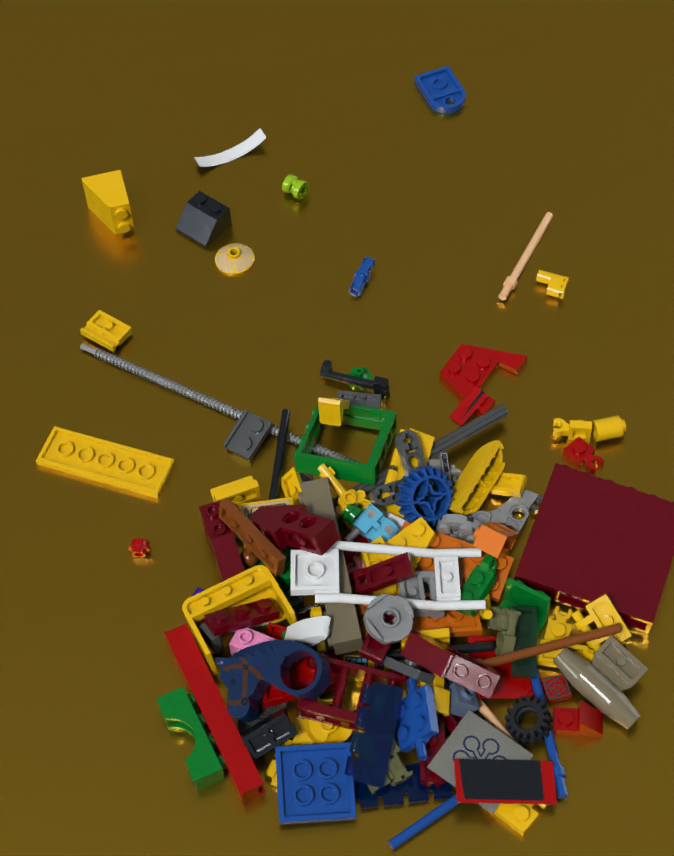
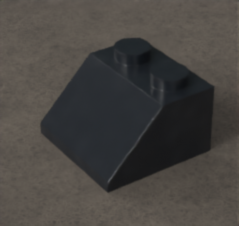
[176,191,232,248]

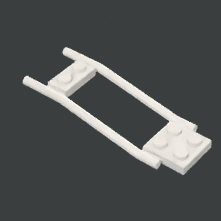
[291,541,486,611]

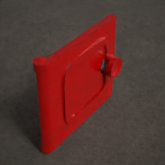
[467,636,535,699]

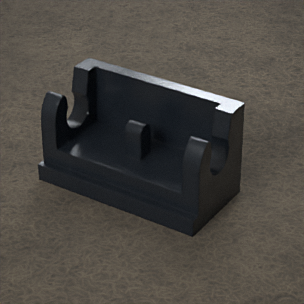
[241,707,297,760]

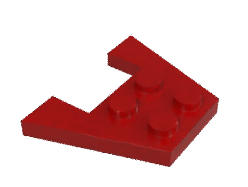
[439,344,528,416]
[263,622,339,708]

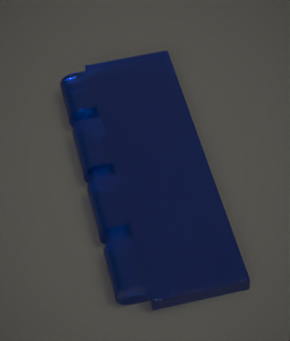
[344,682,404,789]
[353,763,455,809]

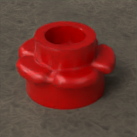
[128,538,151,558]

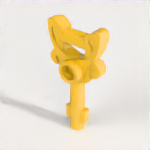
[317,463,379,532]

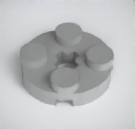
[436,514,482,544]
[363,594,414,645]

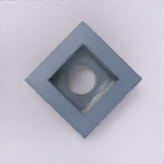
[447,682,479,717]

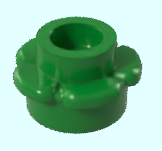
[342,503,363,525]

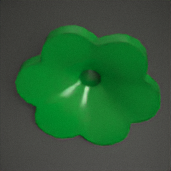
[347,367,373,389]

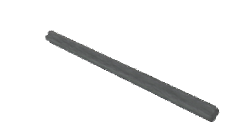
[332,404,508,510]

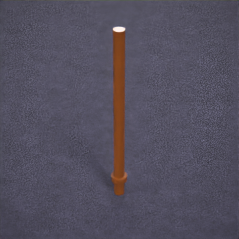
[476,623,621,667]

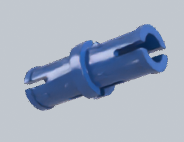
[348,257,376,296]

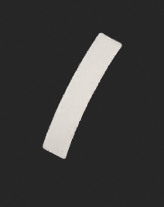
[194,128,266,167]

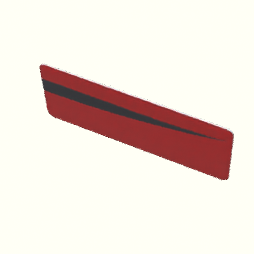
[449,386,488,426]

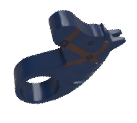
[213,640,331,723]

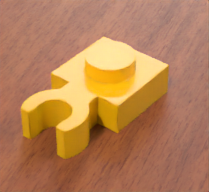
[544,606,573,641]

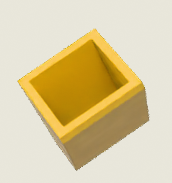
[81,170,135,235]

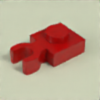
[563,436,604,474]

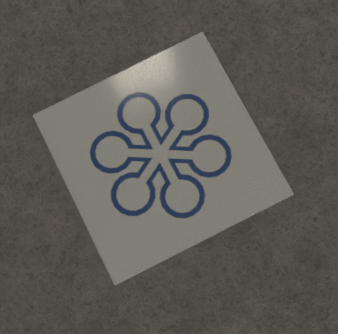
[427,710,533,814]

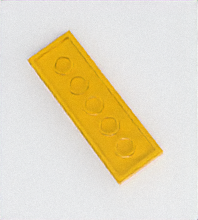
[36,426,175,499]

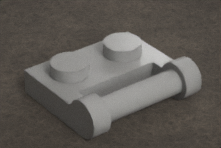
[398,571,445,619]

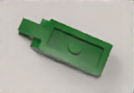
[453,554,499,617]

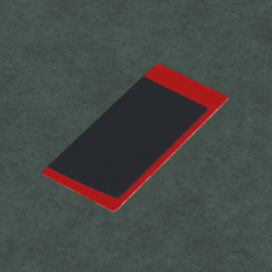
[454,759,557,805]

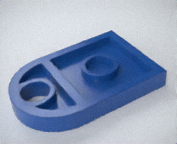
[414,66,466,113]

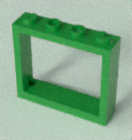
[293,404,397,485]

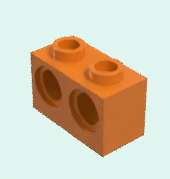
[473,521,520,559]

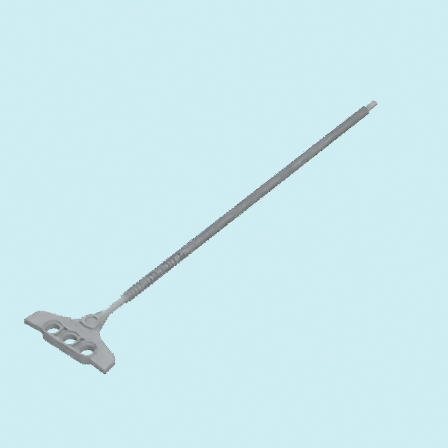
[80,343,539,556]

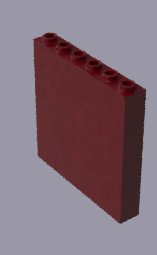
[514,463,674,634]

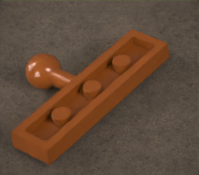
[218,498,286,577]

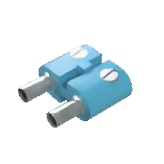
[345,504,400,543]

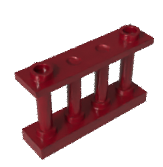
[296,653,407,737]

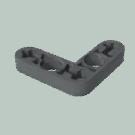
[369,430,432,507]

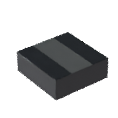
[199,623,223,654]

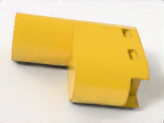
[536,270,570,299]

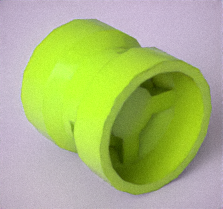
[282,174,309,200]

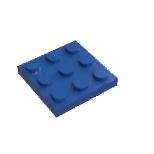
[275,742,356,825]

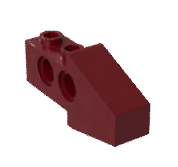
[199,500,245,582]
[248,504,340,556]
[401,630,502,699]

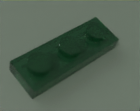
[511,606,537,679]

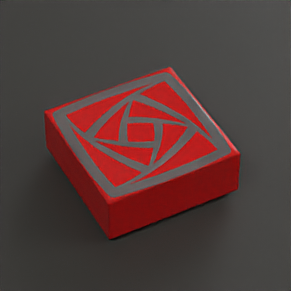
[541,674,572,704]

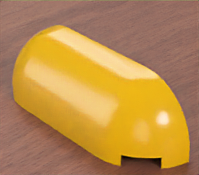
[448,440,505,515]

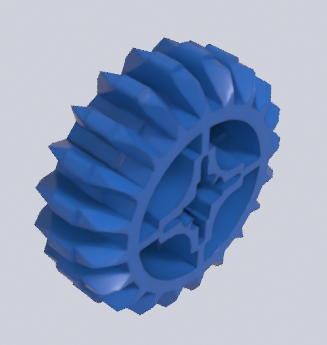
[395,466,455,527]

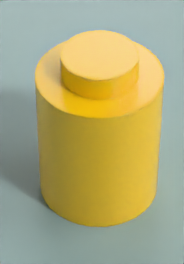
[591,415,626,442]

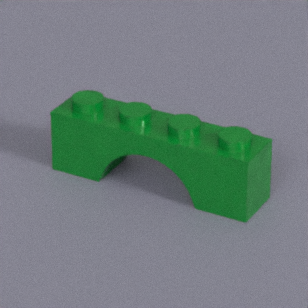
[156,687,226,791]

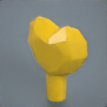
[479,593,493,620]

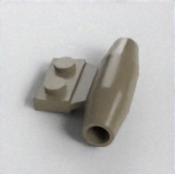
[553,636,648,730]

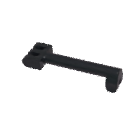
[319,360,390,398]

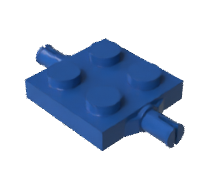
[394,678,439,761]

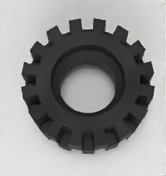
[505,696,553,745]

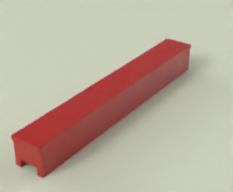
[164,623,265,805]

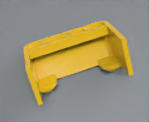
[182,565,297,676]

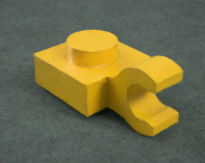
[553,418,592,441]

